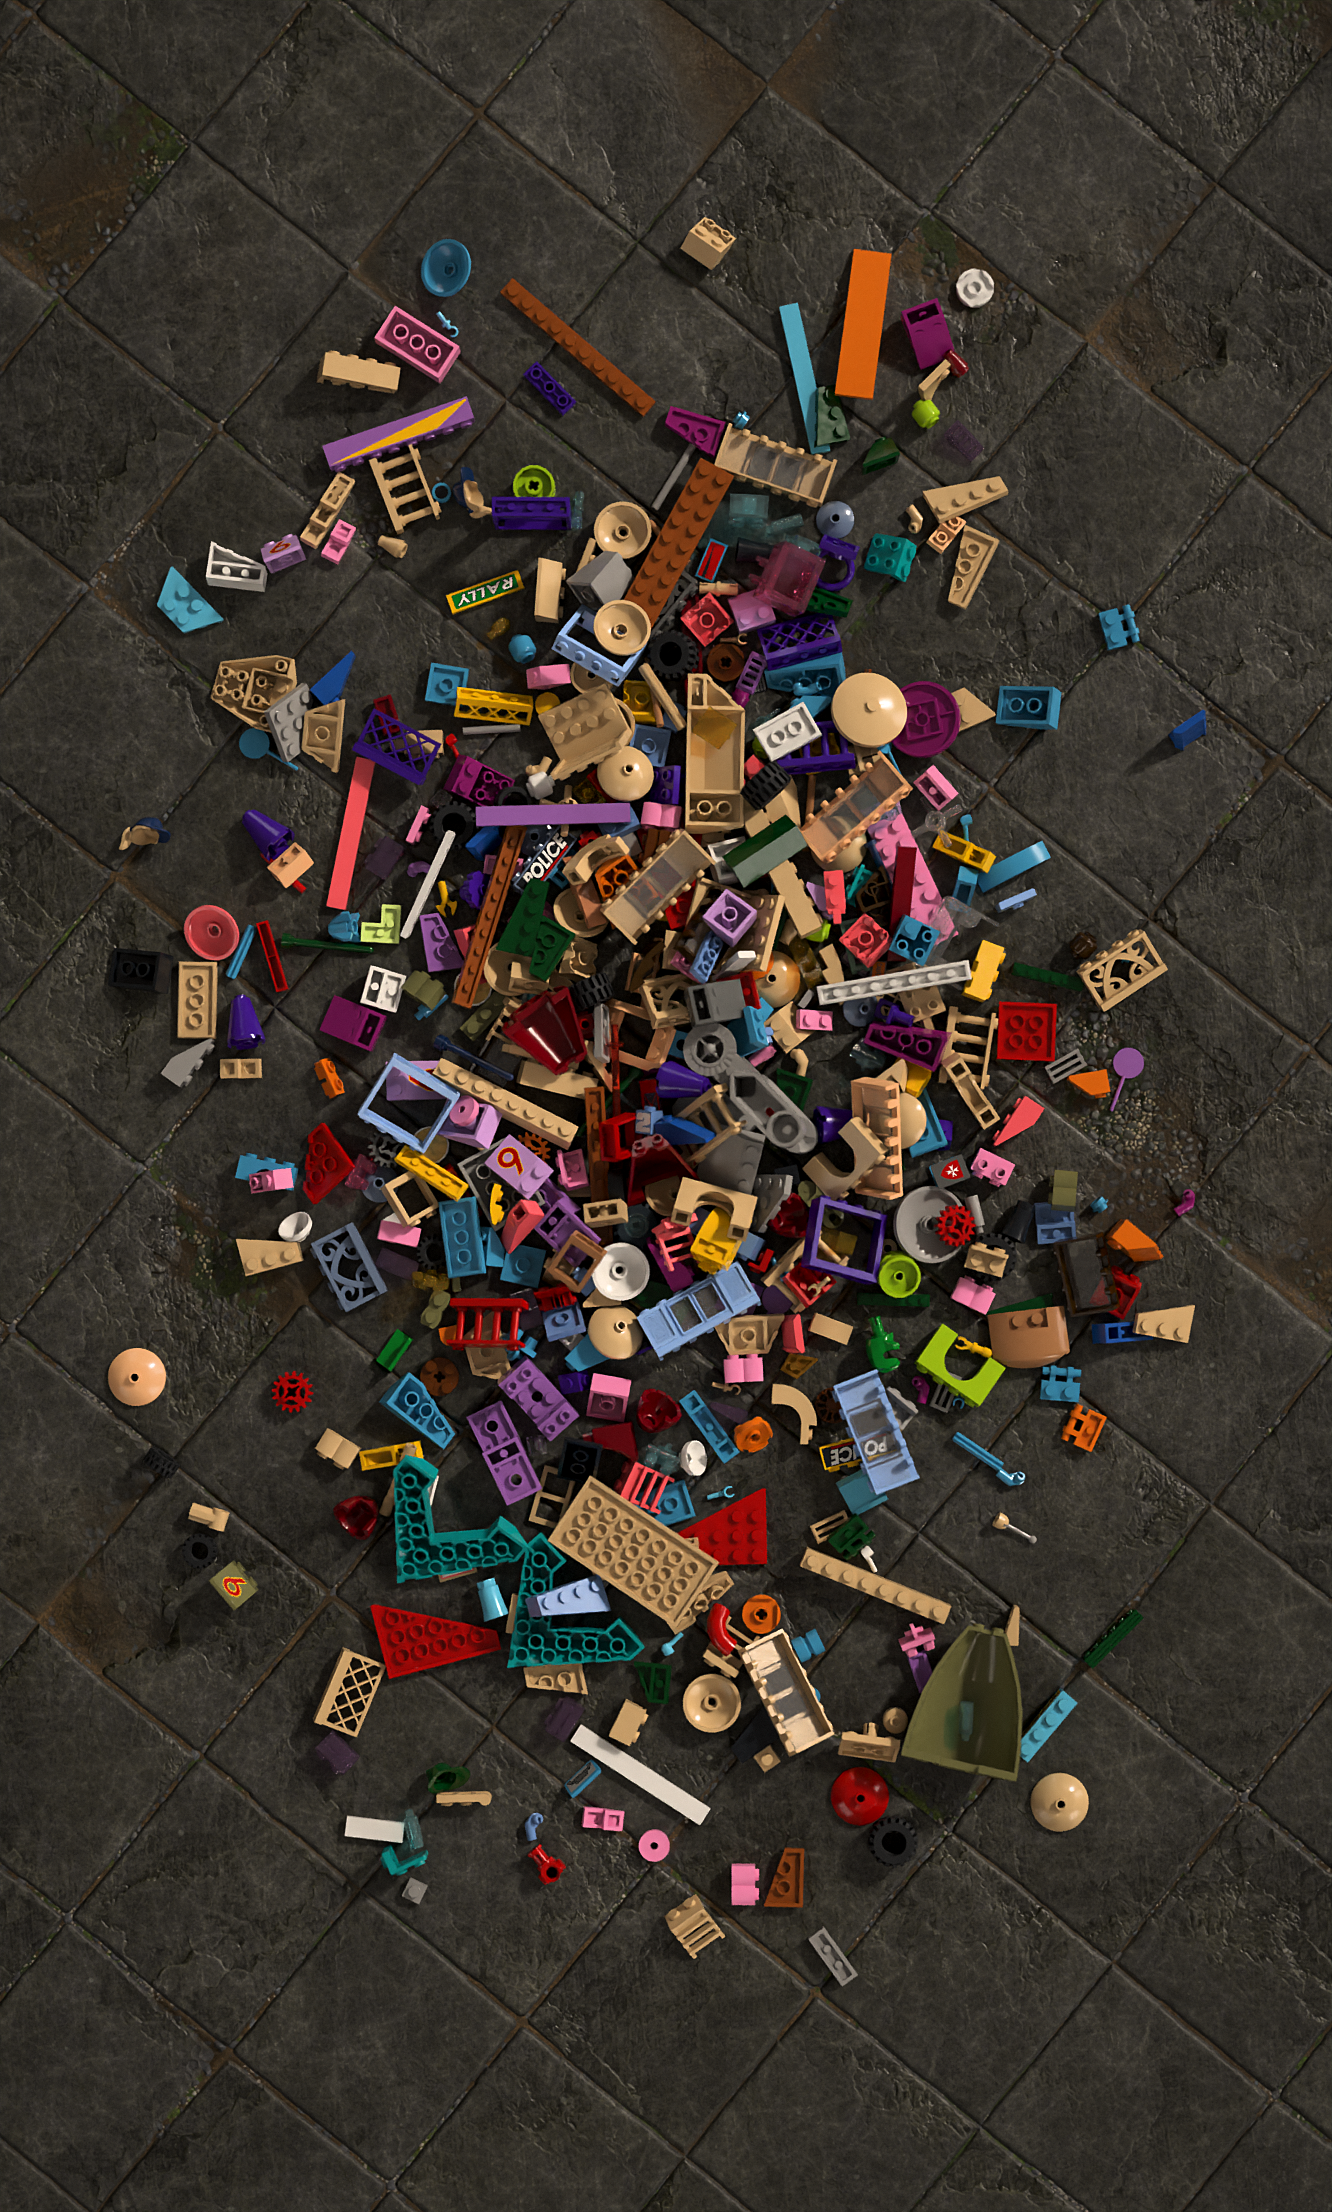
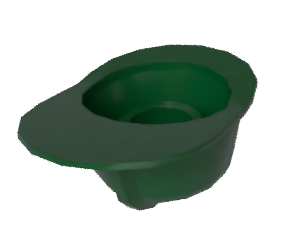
[426,1763,470,1794]

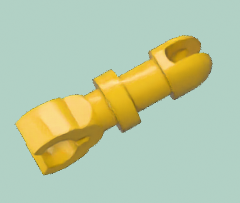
[955,1336,992,1358]

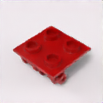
[534,1282,577,1312]

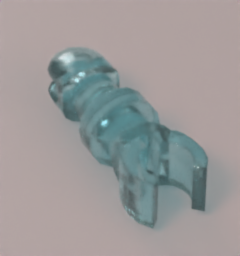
[571,491,584,529]

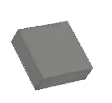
[797,989,814,1010]

